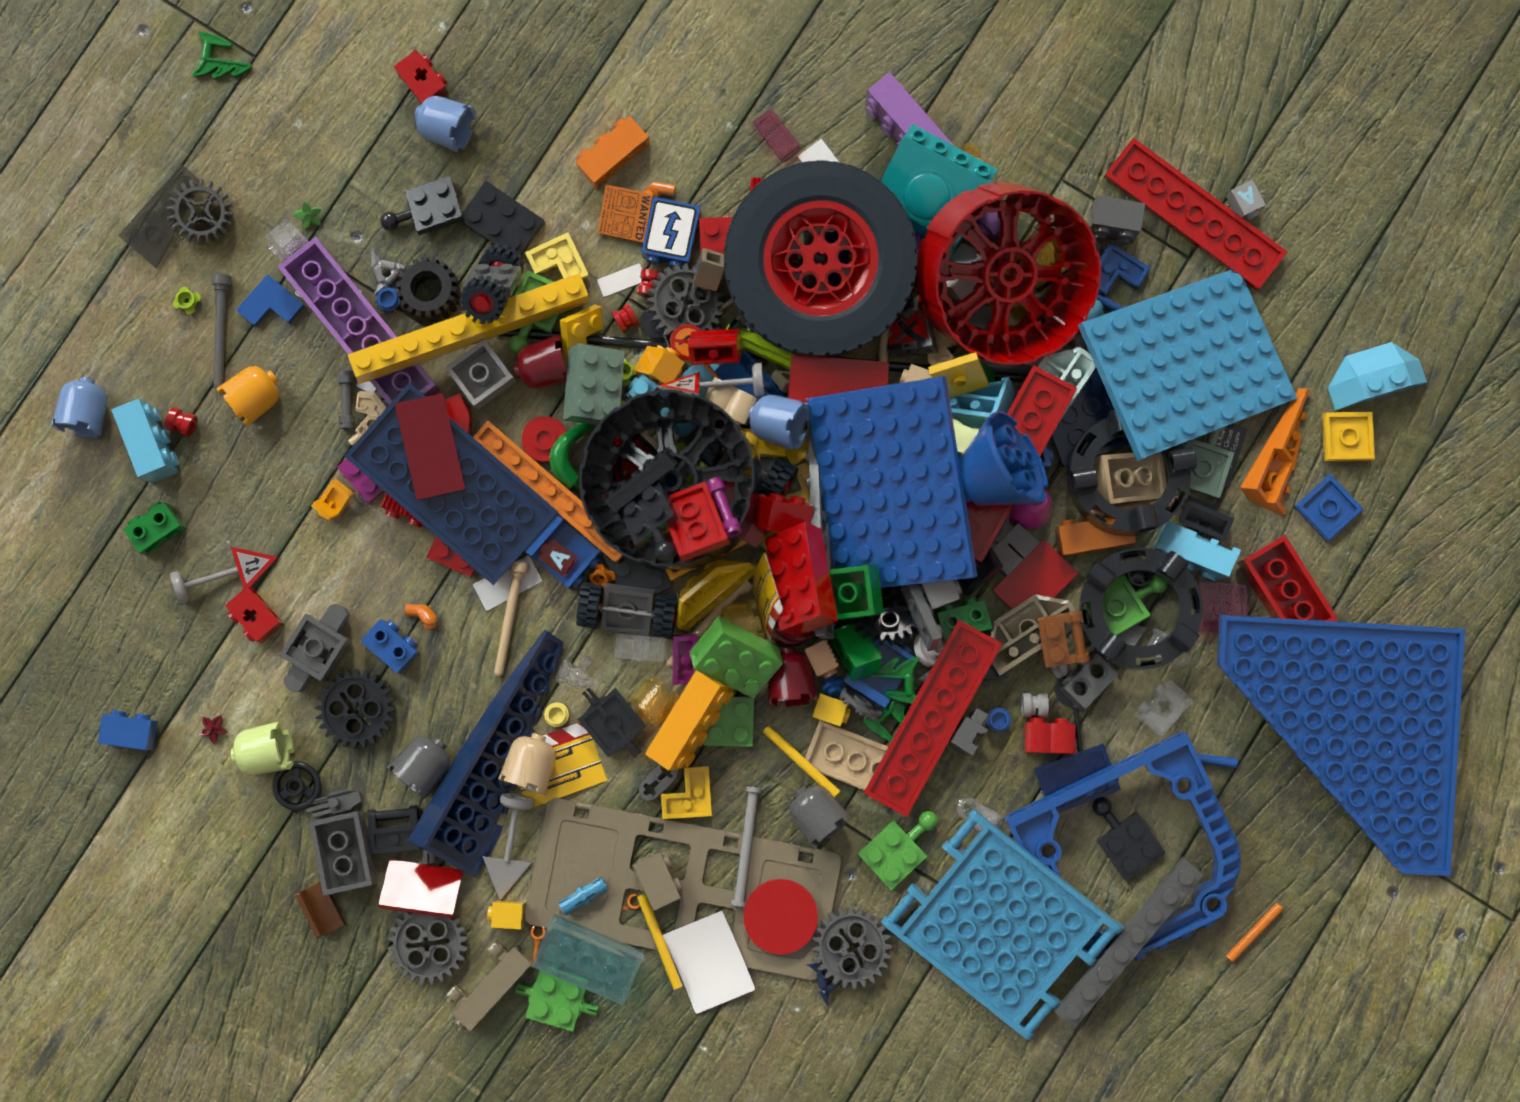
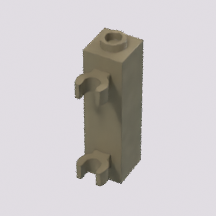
[447,941,534,1031]

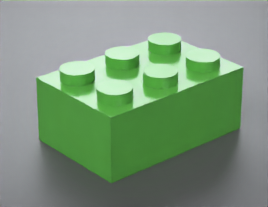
[690,616,783,698]

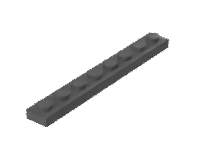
[1054,857,1203,1029]

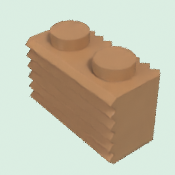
[804,640,839,679]

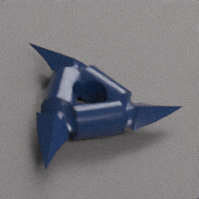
[807,963,852,1006]

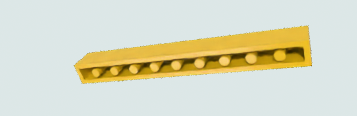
[348,273,588,385]

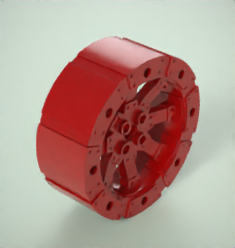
[915,182,1101,365]

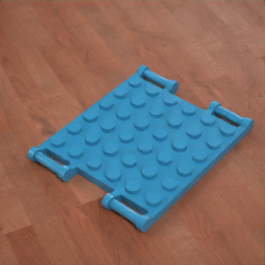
[881,808,1124,1040]

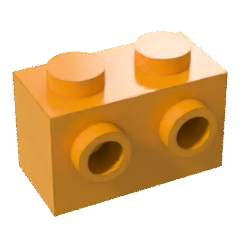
[633,345,685,385]

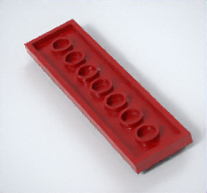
[1104,137,1288,291]
[966,365,1077,562]
[863,619,1002,817]

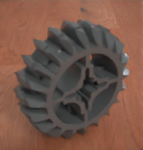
[166,179,234,245]

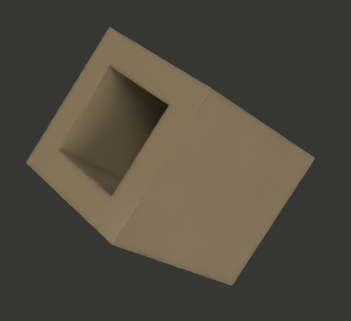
[693,248,724,291]

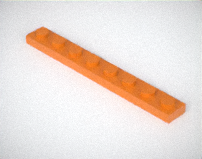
[473,421,633,564]

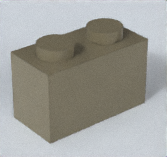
[633,852,684,911]

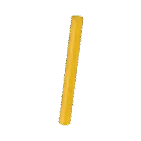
[763,726,841,798]
[637,893,683,990]

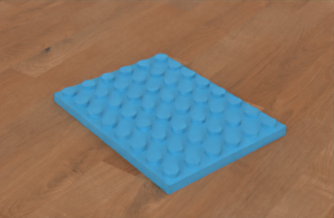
[1078,269,1297,461]

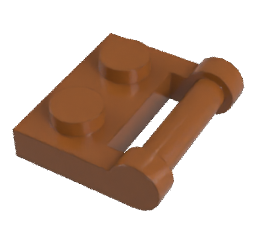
[1037,611,1090,668]

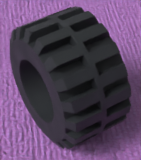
[396,257,461,323]

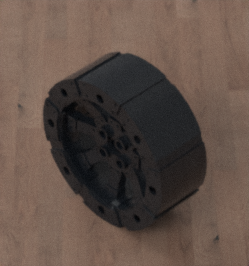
[579,390,762,570]

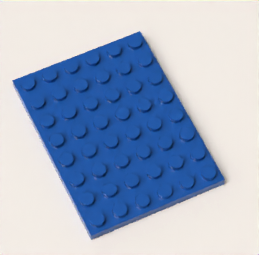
[806,376,977,588]

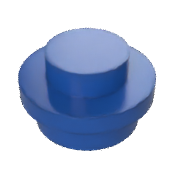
[376,287,401,312]
[822,676,846,698]
[986,708,1011,732]

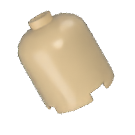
[498,733,556,795]

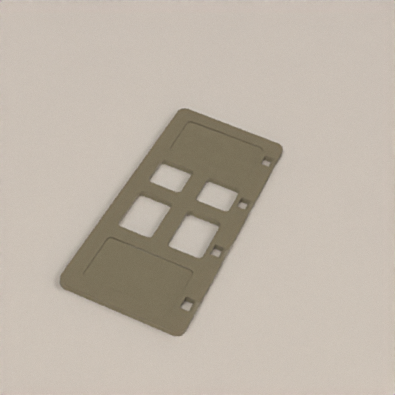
[525,798,841,980]

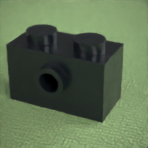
[1178,495,1235,541]

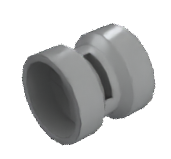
[1021,693,1049,718]

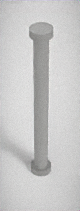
[731,786,761,907]

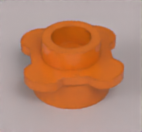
[589,563,616,589]

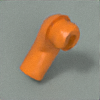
[642,182,676,198]
[405,604,437,630]

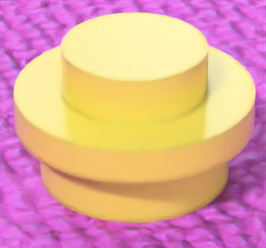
[544,702,569,727]

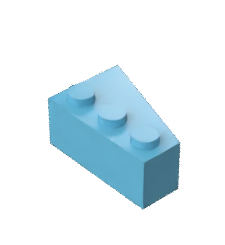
[950,377,1016,429]

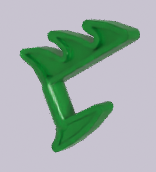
[192,31,252,79]
[867,657,920,704]
[862,690,910,742]

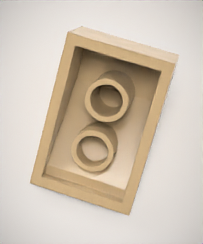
[1093,452,1166,507]

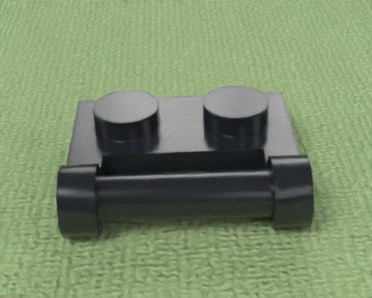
[367,805,421,854]

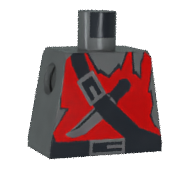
[887,299,938,358]

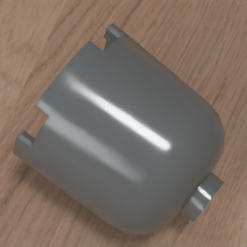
[387,736,450,799]
[789,785,852,849]

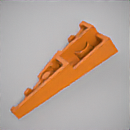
[1240,388,1311,515]

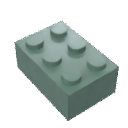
[563,343,625,425]

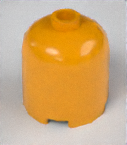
[216,366,279,427]

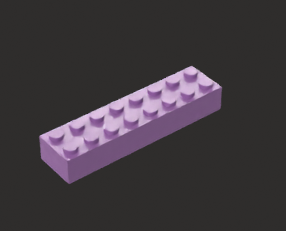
[865,72,1000,243]
[278,237,440,405]

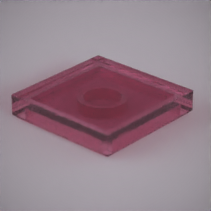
[1198,582,1248,632]

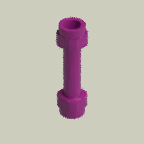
[707,477,742,537]

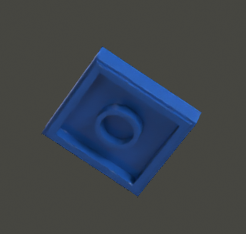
[1293,474,1364,542]

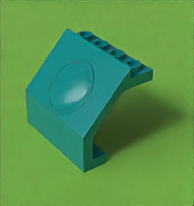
[881,124,998,260]

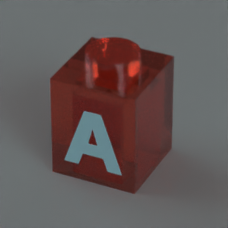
[539,539,579,578]

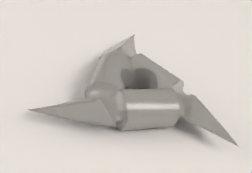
[371,248,406,296]

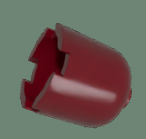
[514,335,567,389]
[768,648,817,707]

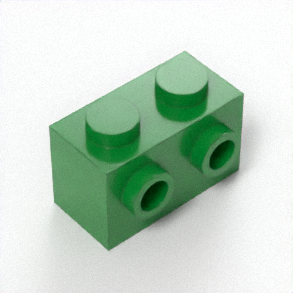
[123,502,186,555]
[935,597,993,643]
[830,624,882,681]

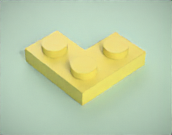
[525,232,589,280]

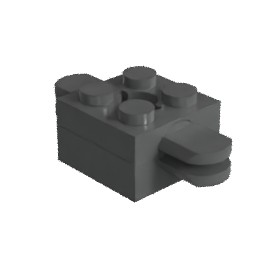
[279,604,353,692]

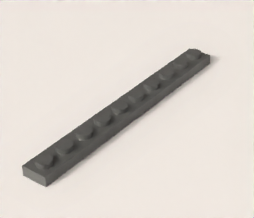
[805,421,834,640]

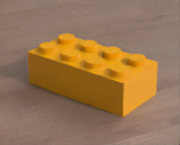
[645,670,734,771]

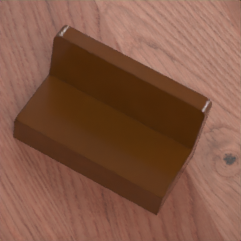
[295,882,346,938]

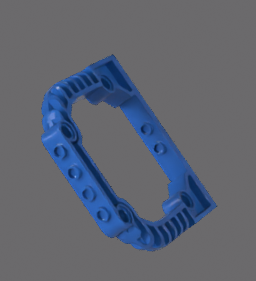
[1004,731,1241,960]

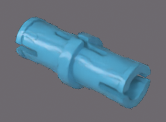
[558,876,609,915]

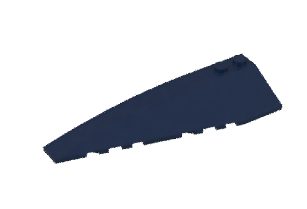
[408,630,564,878]

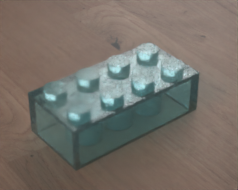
[531,914,645,1005]

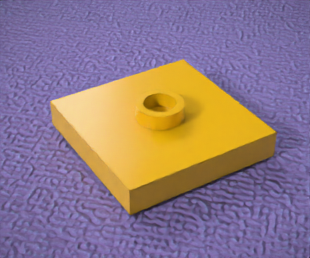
[928,352,989,399]
[1322,412,1375,462]

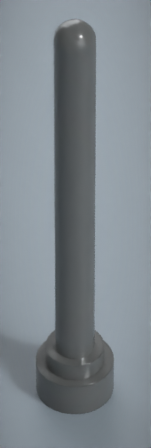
[211,274,232,389]

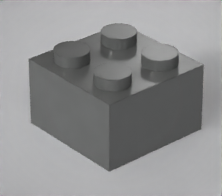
[1087,195,1145,245]

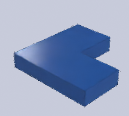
[1099,242,1150,296]
[236,274,305,327]

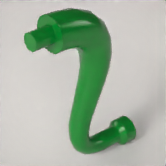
[549,423,595,492]

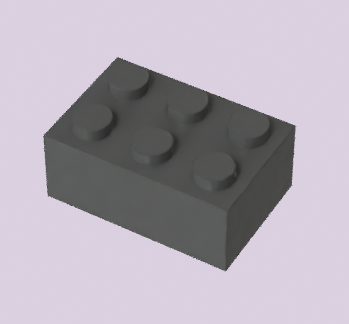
[309,810,378,896]

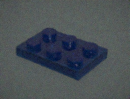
[1033,743,1121,813]

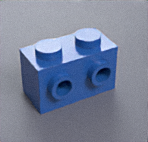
[361,619,421,674]
[98,710,158,750]

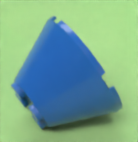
[959,411,1048,506]

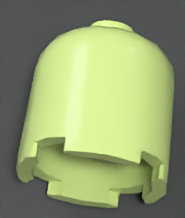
[231,721,294,775]

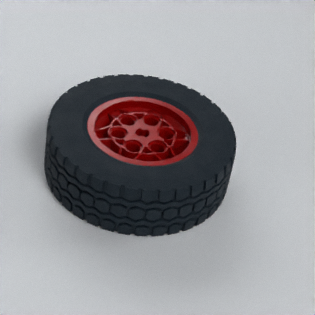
[724,160,918,357]

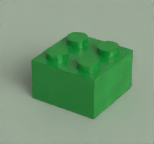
[829,564,884,619]

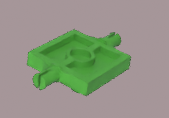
[515,969,599,1031]

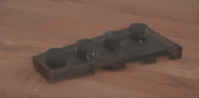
[118,165,200,269]

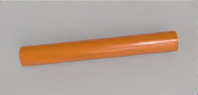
[1226,903,1284,963]

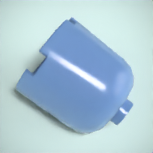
[414,96,476,152]
[51,377,107,438]
[748,394,810,449]

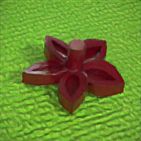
[199,715,228,744]

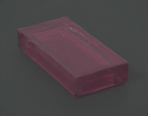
[752,108,800,161]

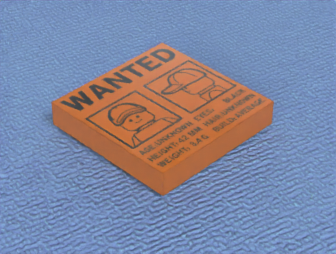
[597,185,654,242]

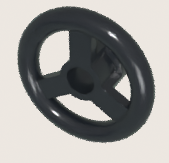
[272,761,321,810]

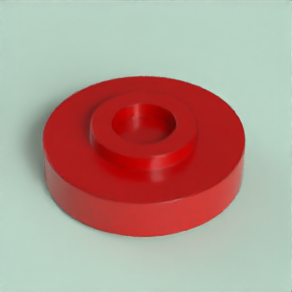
[522,416,567,463]

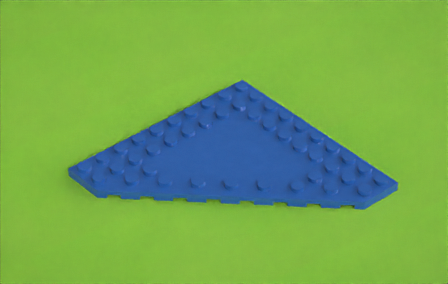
[1217,615,1465,876]

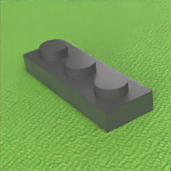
[901,583,943,652]

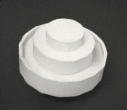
[914,634,945,667]

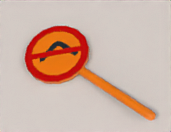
[670,324,721,380]

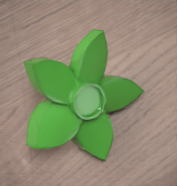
[293,201,322,229]

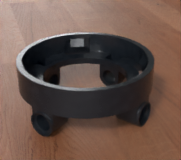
[1067,410,1197,536]
[1078,548,1203,670]

